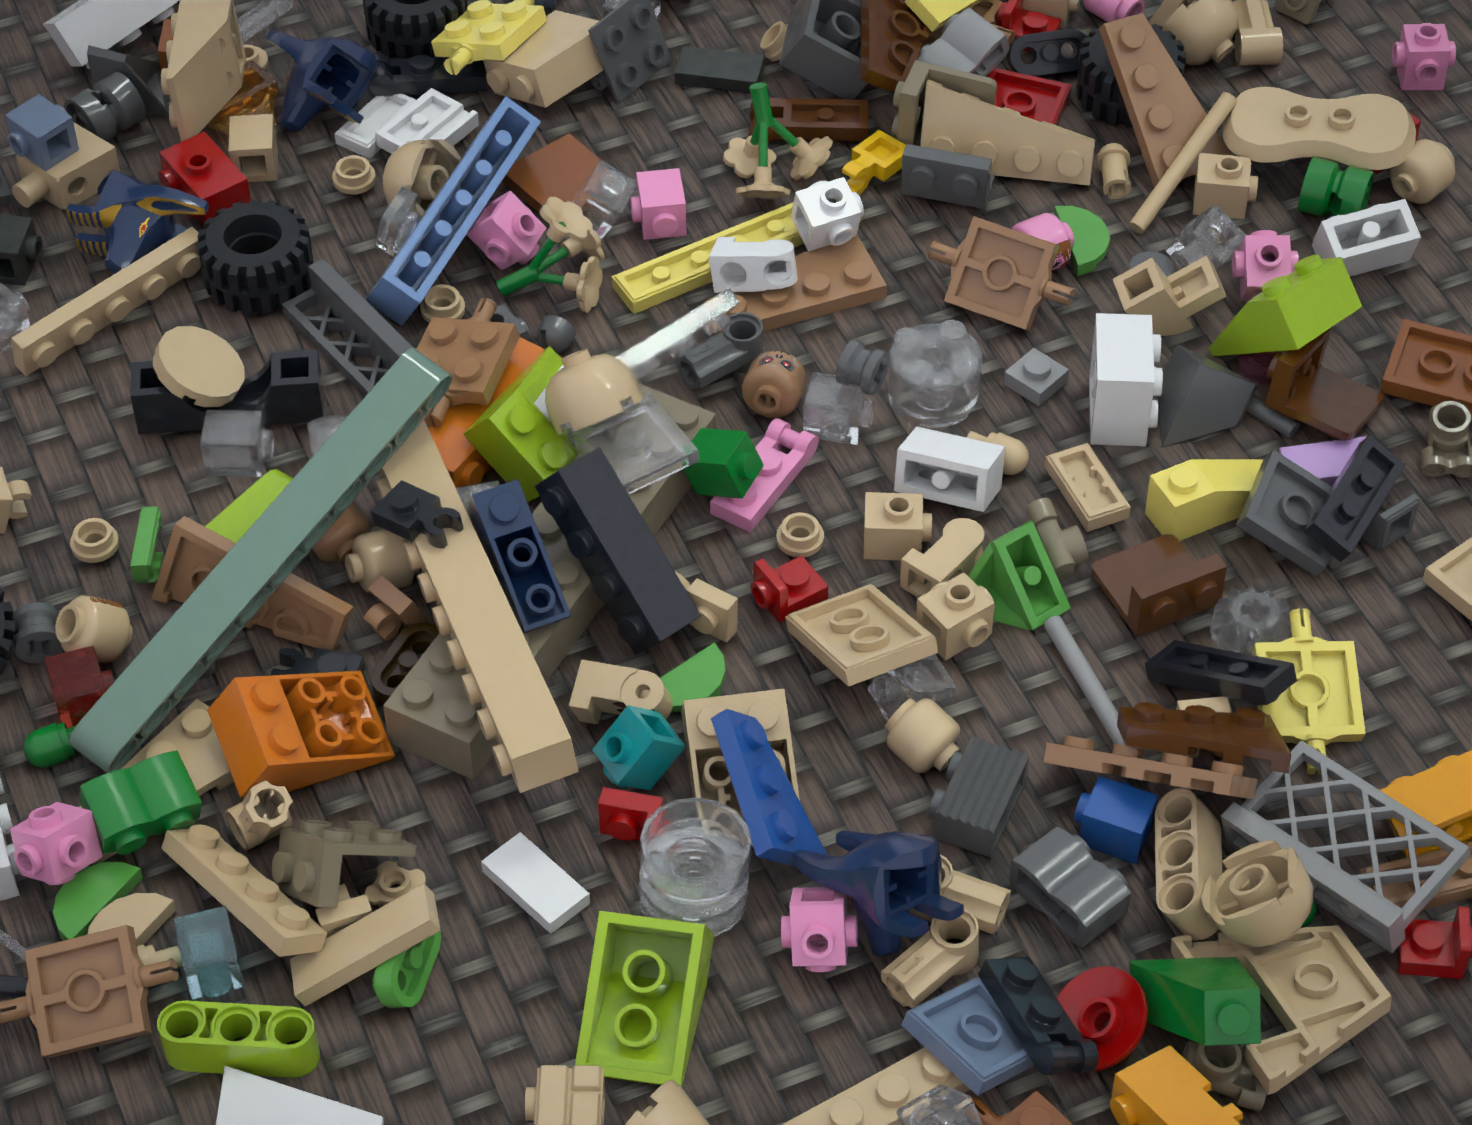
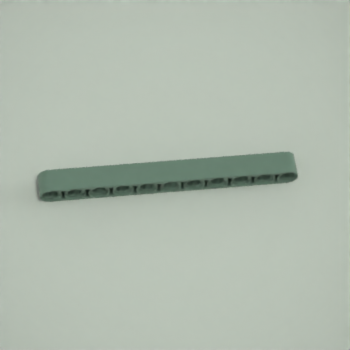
[69,348,453,773]

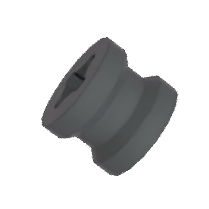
[836,339,890,396]
[12,602,63,664]

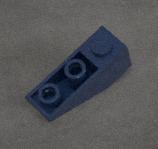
[466,479,571,633]

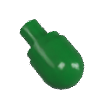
[23,722,77,768]

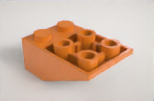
[207,670,395,797]

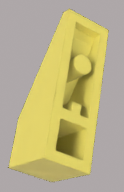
[1145,459,1263,541]

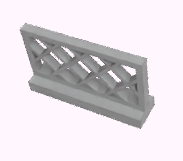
[1221,740,1470,953]

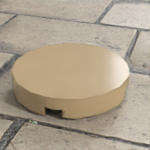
[153,326,245,407]

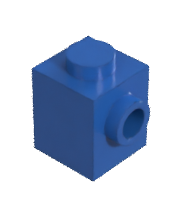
[1074,776,1158,865]

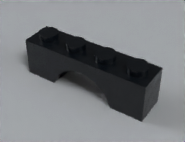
[130,349,324,434]

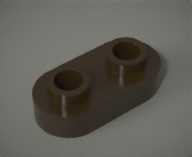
[370,623,439,705]

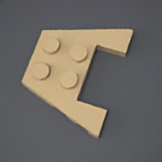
[1171,925,1391,1095]

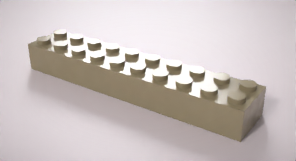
[383,383,716,780]

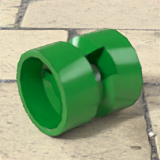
[1298,156,1374,217]

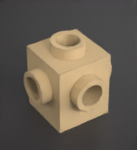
[916,572,995,661]

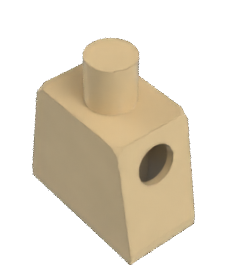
[12,122,120,209]

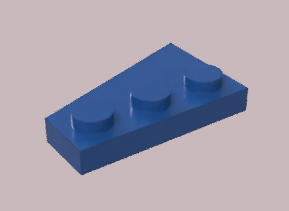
[711,709,827,867]

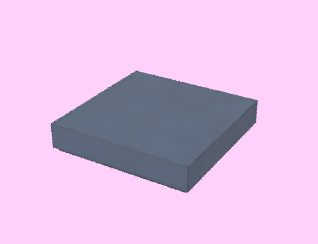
[901,977,1035,1096]

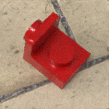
[996,0,1061,52]
[750,555,829,623]
[598,787,672,867]
[1397,906,1472,979]

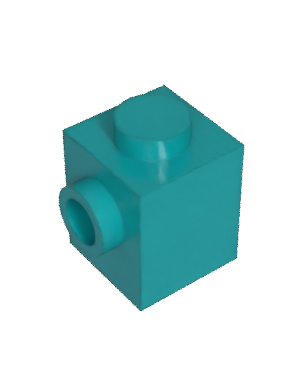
[592,705,686,790]

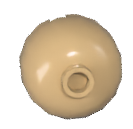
[1162,0,1239,66]
[383,139,461,225]
[545,348,644,435]
[1201,840,1313,948]

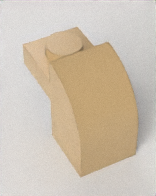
[1113,255,1227,336]

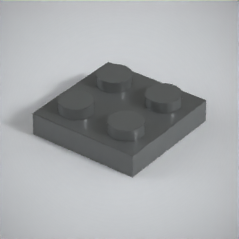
[1236,449,1331,576]

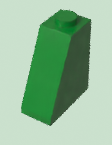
[1129,957,1261,1046]

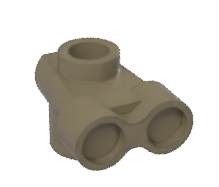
[1421,401,1472,478]
[1026,498,1089,581]
[1182,1041,1267,1111]

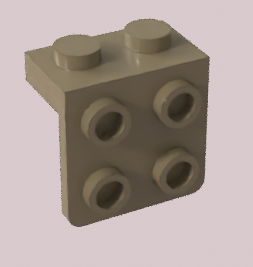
[891,60,997,146]
[272,819,417,908]

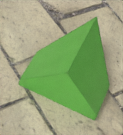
[968,521,1071,630]

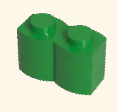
[79,750,202,855]

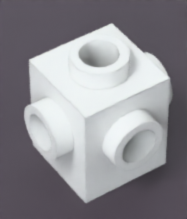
[791,177,864,252]

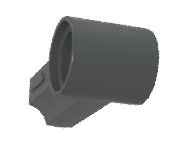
[676,312,763,391]

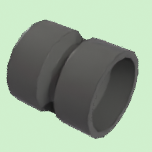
[64,72,146,141]

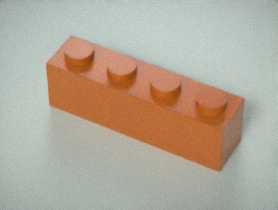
[428,337,563,499]

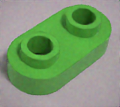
[372,931,441,1008]

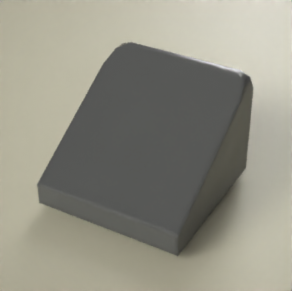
[1362,494,1419,551]

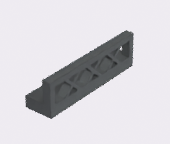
[282,259,414,396]

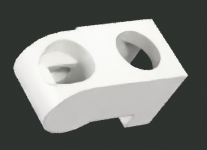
[709,237,798,293]

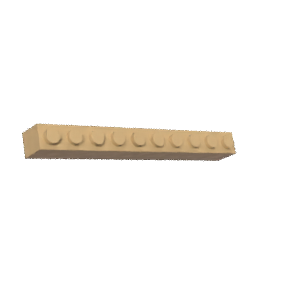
[374,420,579,793]

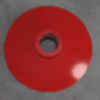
[1057,966,1148,1072]

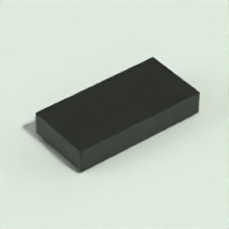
[675,46,764,93]

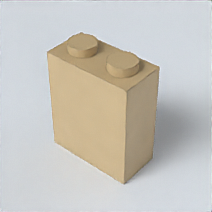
[483,10,603,108]

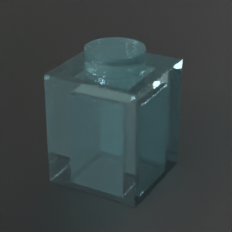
[173,906,244,1000]

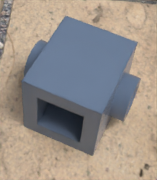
[5,94,79,171]

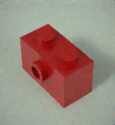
[158,132,251,227]

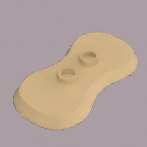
[1222,87,1416,170]

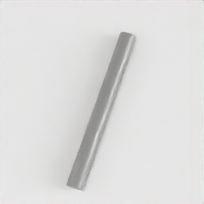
[1044,616,1146,759]

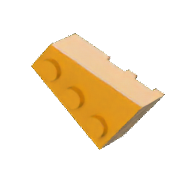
[1380,750,1472,858]
[1110,1045,1243,1125]

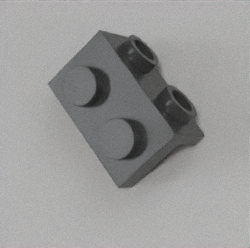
[901,144,994,209]

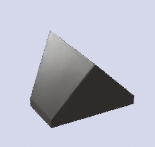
[87,45,169,117]
[1158,345,1259,448]

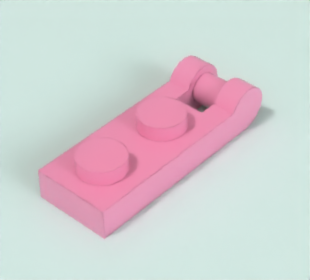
[710,418,819,533]

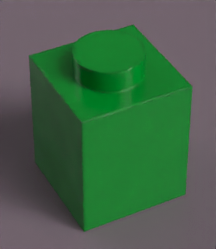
[679,428,764,499]

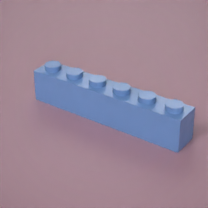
[365,96,541,326]

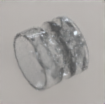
[638,797,752,937]

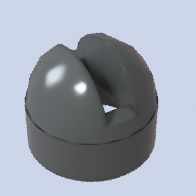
[536,315,576,354]

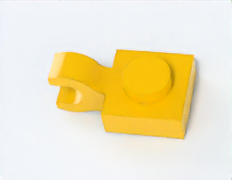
[842,130,906,195]

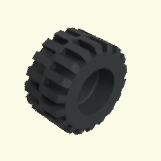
[363,0,467,59]
[1076,24,1186,128]
[197,199,314,315]

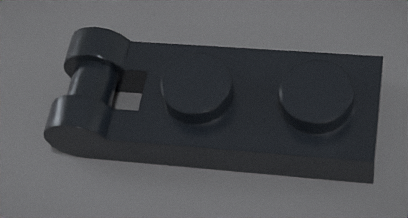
[369,53,487,97]
[978,957,1099,1075]

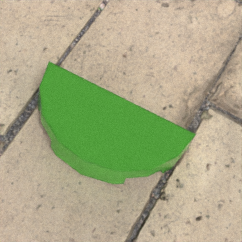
[1054,206,1110,276]
[130,506,163,584]
[660,642,726,712]
[53,862,143,941]

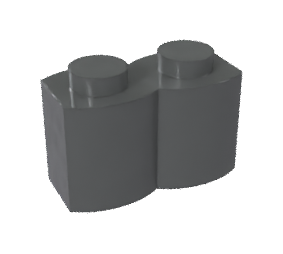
[1009,826,1131,948]

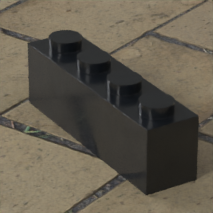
[534,447,701,655]

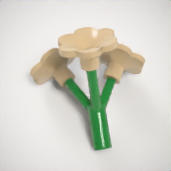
[723,82,833,199]
[497,197,605,313]

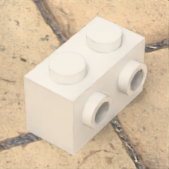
[1312,199,1421,277]
[894,426,1006,512]

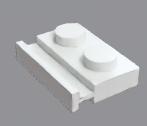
[375,88,479,154]

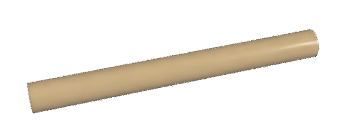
[1129,92,1237,234]

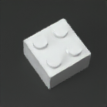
[1089,313,1163,446]

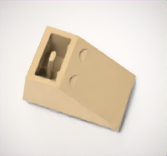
[161,0,246,142]
[681,689,800,853]

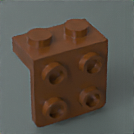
[1264,328,1384,440]
[1091,534,1227,637]

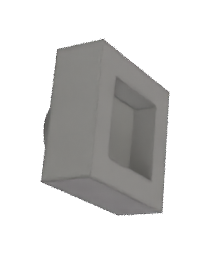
[1004,348,1069,406]

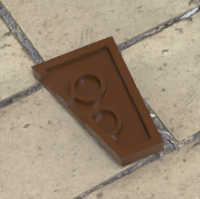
[1117,702,1291,774]

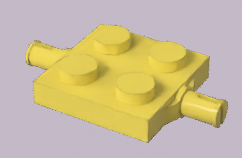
[431,0,547,75]
[1251,609,1366,775]

